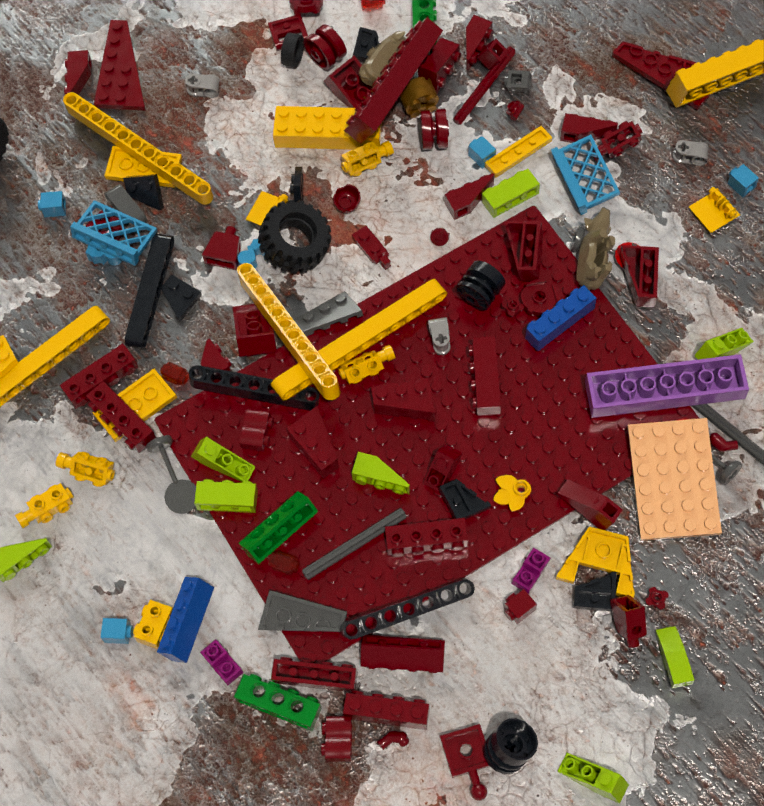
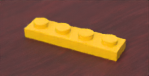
[485,126,552,178]

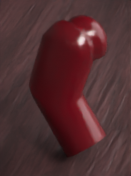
[710,433,738,452]
[377,731,409,750]

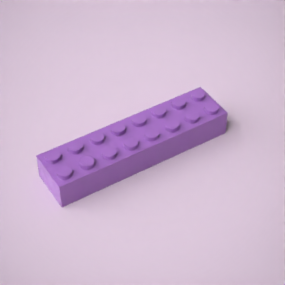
[585,354,749,418]

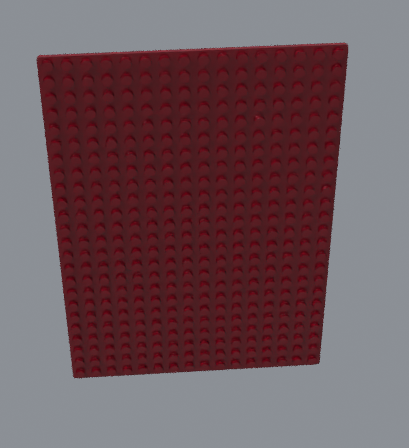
[154,206,700,664]

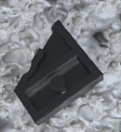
[352,27,380,62]
[290,167,304,202]
[123,174,164,210]
[161,274,202,322]
[438,479,491,519]
[573,572,617,612]

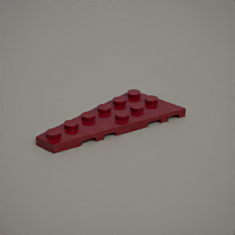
[612,41,712,110]

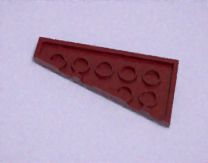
[94,20,146,111]

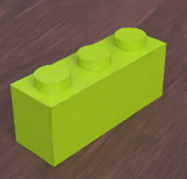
[482,168,540,218]
[194,479,258,513]

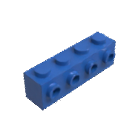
[525,285,596,351]
[157,577,214,663]

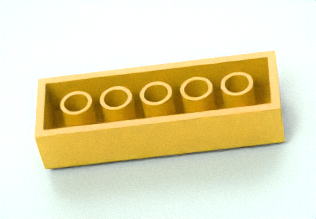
[666,39,764,108]
[273,106,382,150]

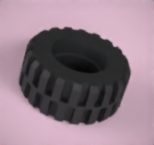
[258,200,332,274]

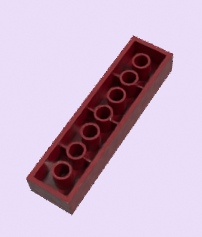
[344,17,443,144]

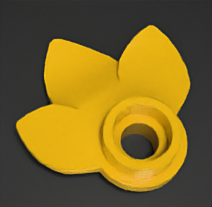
[493,475,531,512]

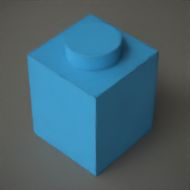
[468,136,496,169]
[727,164,759,198]
[38,191,66,217]
[100,618,133,644]

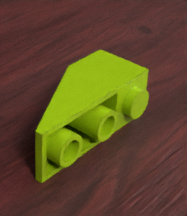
[694,328,754,359]
[191,437,255,482]
[352,452,410,495]
[0,538,52,583]
[558,753,629,804]

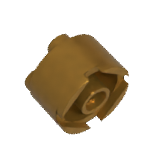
[400,77,439,118]

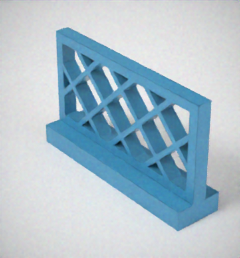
[551,135,620,215]
[70,200,157,266]

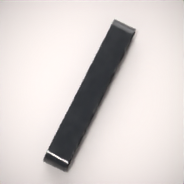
[125,233,174,349]
[189,365,319,410]
[339,579,475,640]

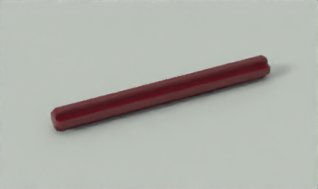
[453,46,516,125]

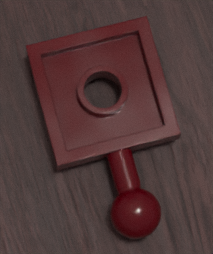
[440,724,490,801]

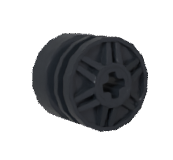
[455,260,506,310]
[483,718,538,774]

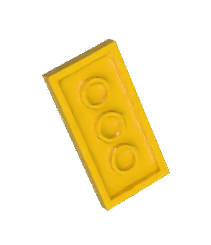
[104,146,182,188]
[92,369,177,442]

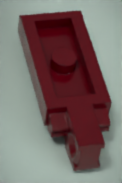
[352,225,391,270]

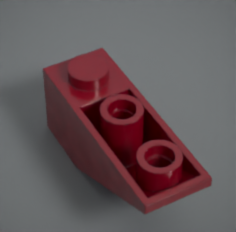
[466,15,494,70]
[64,50,92,95]
[560,113,618,143]
[444,173,494,220]
[557,480,623,530]

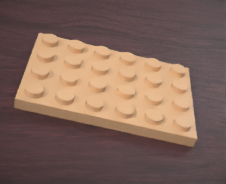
[628,418,722,541]

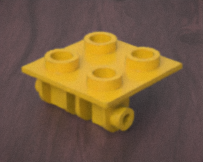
[688,187,740,233]
[246,191,288,230]

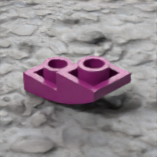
[511,548,551,594]
[200,639,244,686]

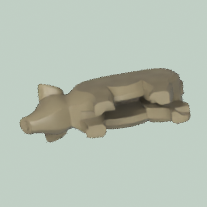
[359,31,406,86]
[576,207,615,291]

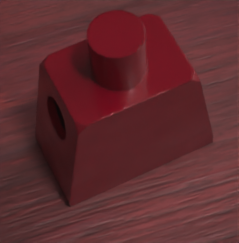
[202,226,241,271]
[610,595,647,648]

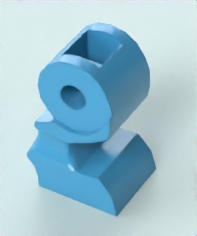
[237,239,265,269]
[85,245,123,266]

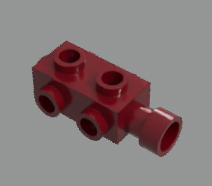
[589,121,643,162]

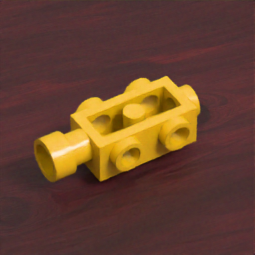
[341,141,394,176]
[338,345,396,384]
[55,452,115,487]
[15,483,73,529]

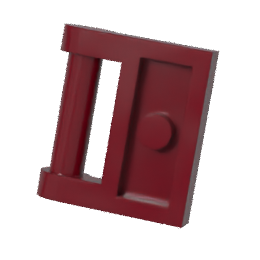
[268,15,308,51]

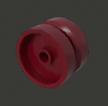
[303,24,347,70]
[420,109,449,150]

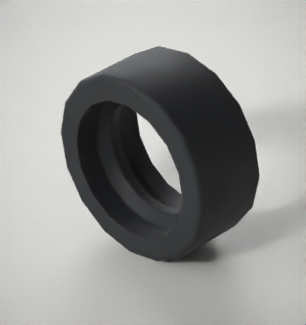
[281,33,304,67]

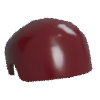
[333,184,361,213]

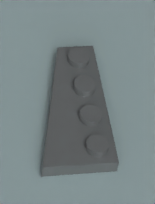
[294,291,364,336]
[258,590,348,632]

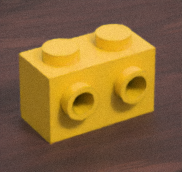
[133,600,173,649]

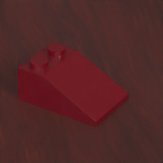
[324,55,373,108]
[233,304,277,357]

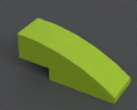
[655,626,695,688]

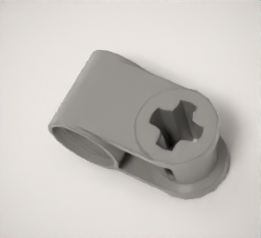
[185,74,220,98]
[672,140,708,166]
[428,317,450,355]

